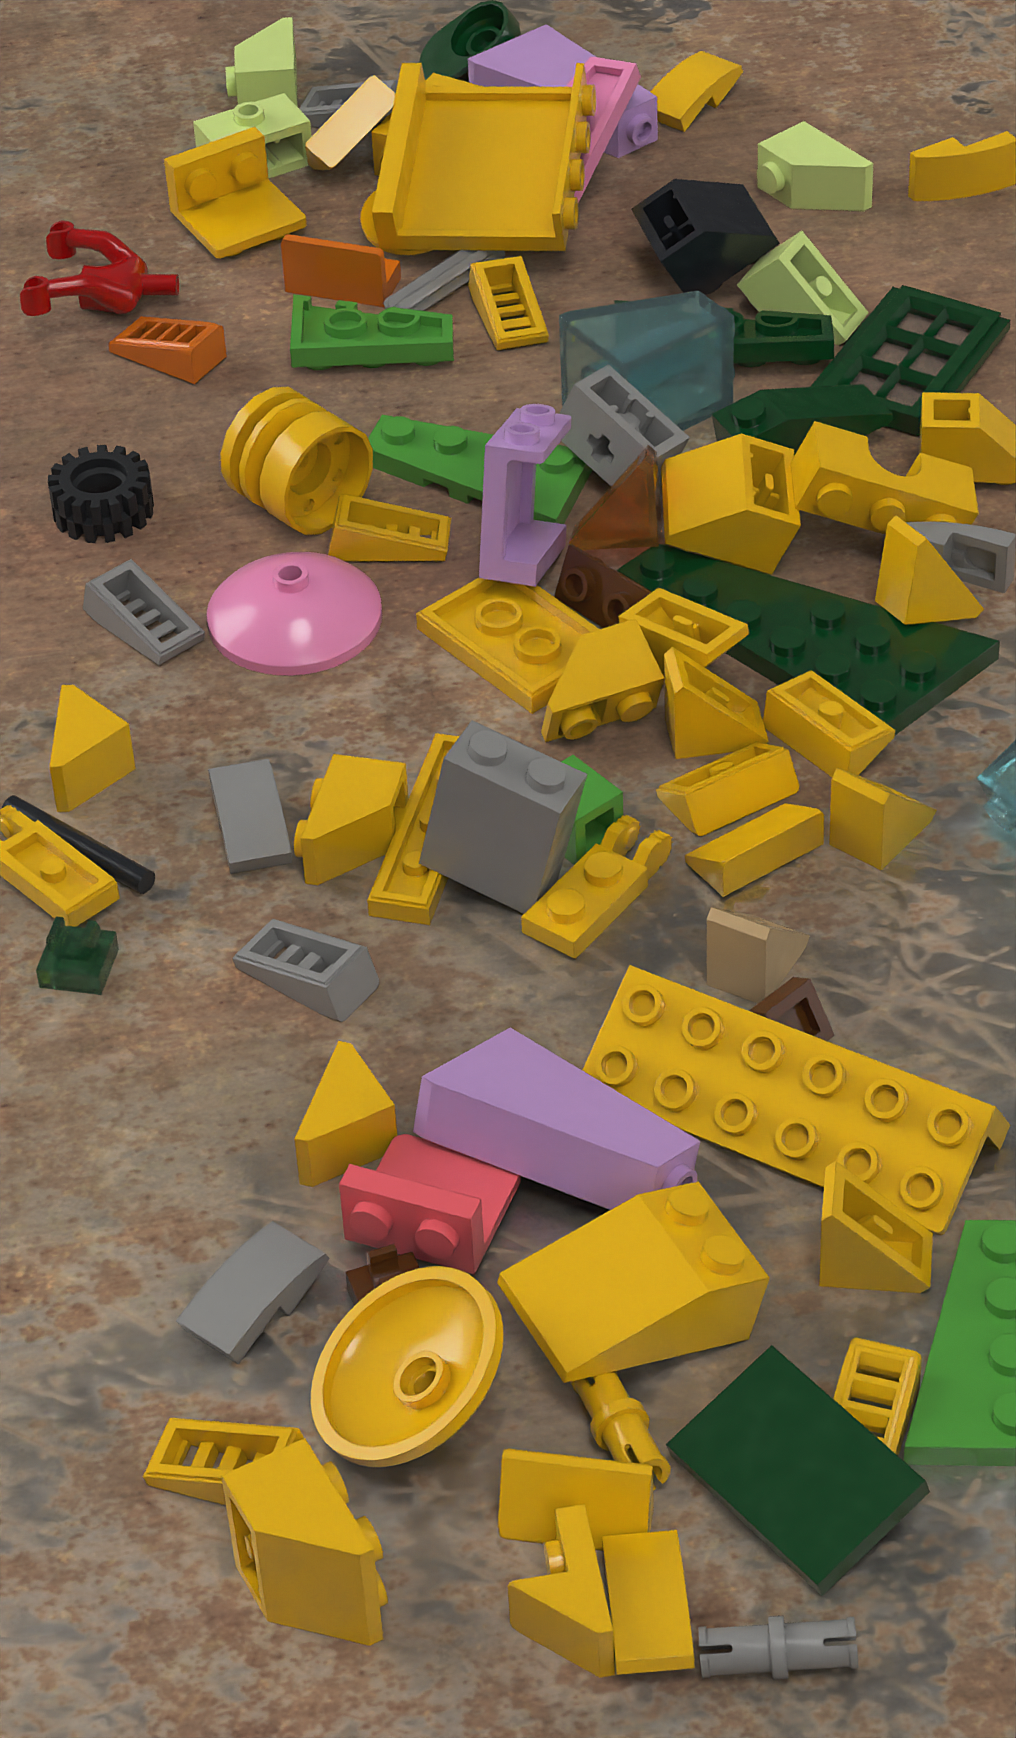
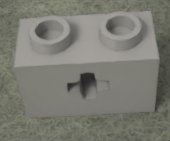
[559,364,690,504]

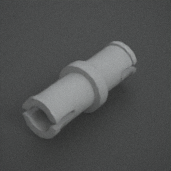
[698,1615,859,1680]

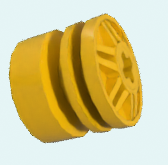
[220,387,373,535]

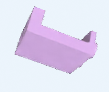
[479,404,572,586]

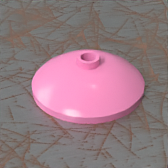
[207,552,382,675]

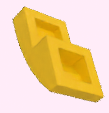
[650,51,743,132]
[908,131,1016,201]
[602,1530,695,1675]

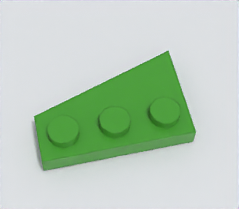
[290,294,454,370]

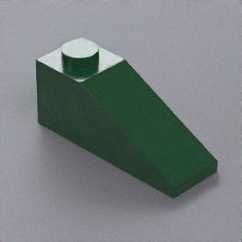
[711,384,894,456]

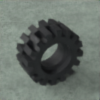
[48,445,154,543]

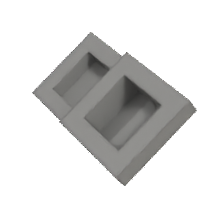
[906,521,1016,593]
[208,759,292,874]
[176,1221,330,1365]

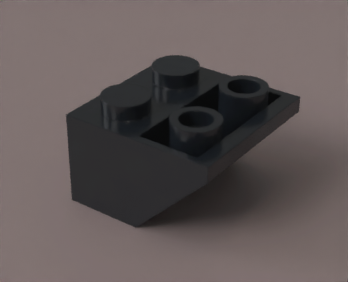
[631,179,780,304]

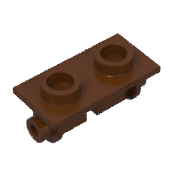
[554,544,652,628]

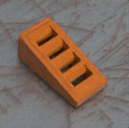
[108,316,227,384]

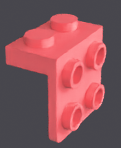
[339,1134,521,1275]

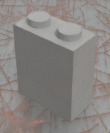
[419,720,587,914]

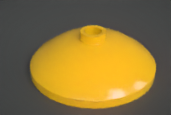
[311,1266,504,1467]

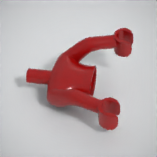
[20,220,179,316]

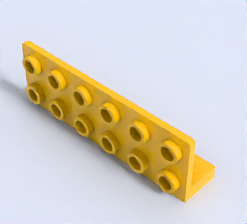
[582,965,1011,1235]

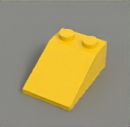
[497,1182,770,1383]

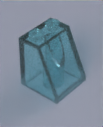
[559,291,735,431]

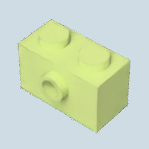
[193,93,312,178]

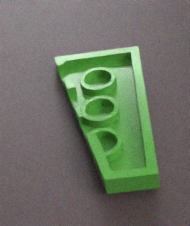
[368,414,592,524]
[904,1220,1016,1466]

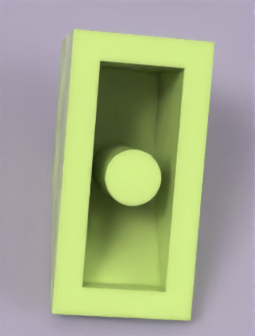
[226,17,298,107]
[757,121,873,211]
[737,231,869,345]

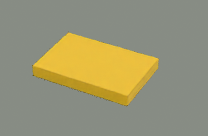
[416,577,599,714]

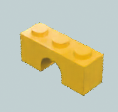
[791,421,979,535]

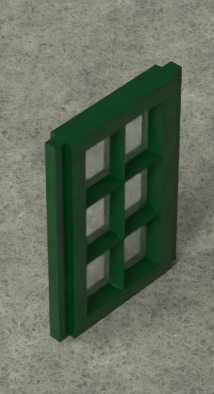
[810,285,1011,436]

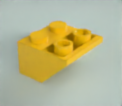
[661,434,801,575]
[221,1438,388,1646]

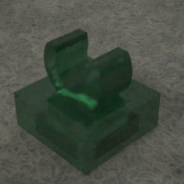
[36,916,119,995]

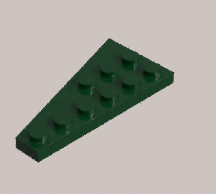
[617,543,1000,735]

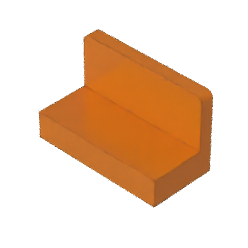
[281,234,401,307]

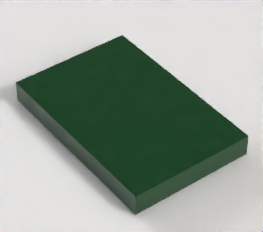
[665,1345,930,1596]

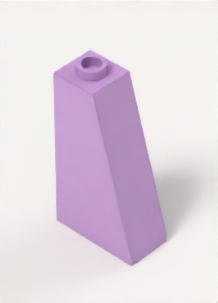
[468,24,658,158]
[413,1028,700,1210]

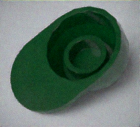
[419,0,521,80]

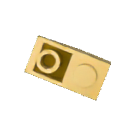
[919,392,1016,485]
[541,618,664,743]
[294,754,409,885]

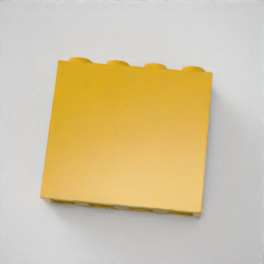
[372,63,596,251]

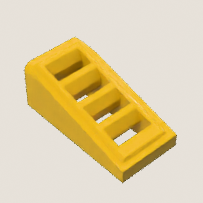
[468,256,549,350]
[328,494,451,561]
[833,1338,922,1456]
[143,1418,304,1505]

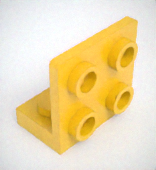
[164,127,307,259]

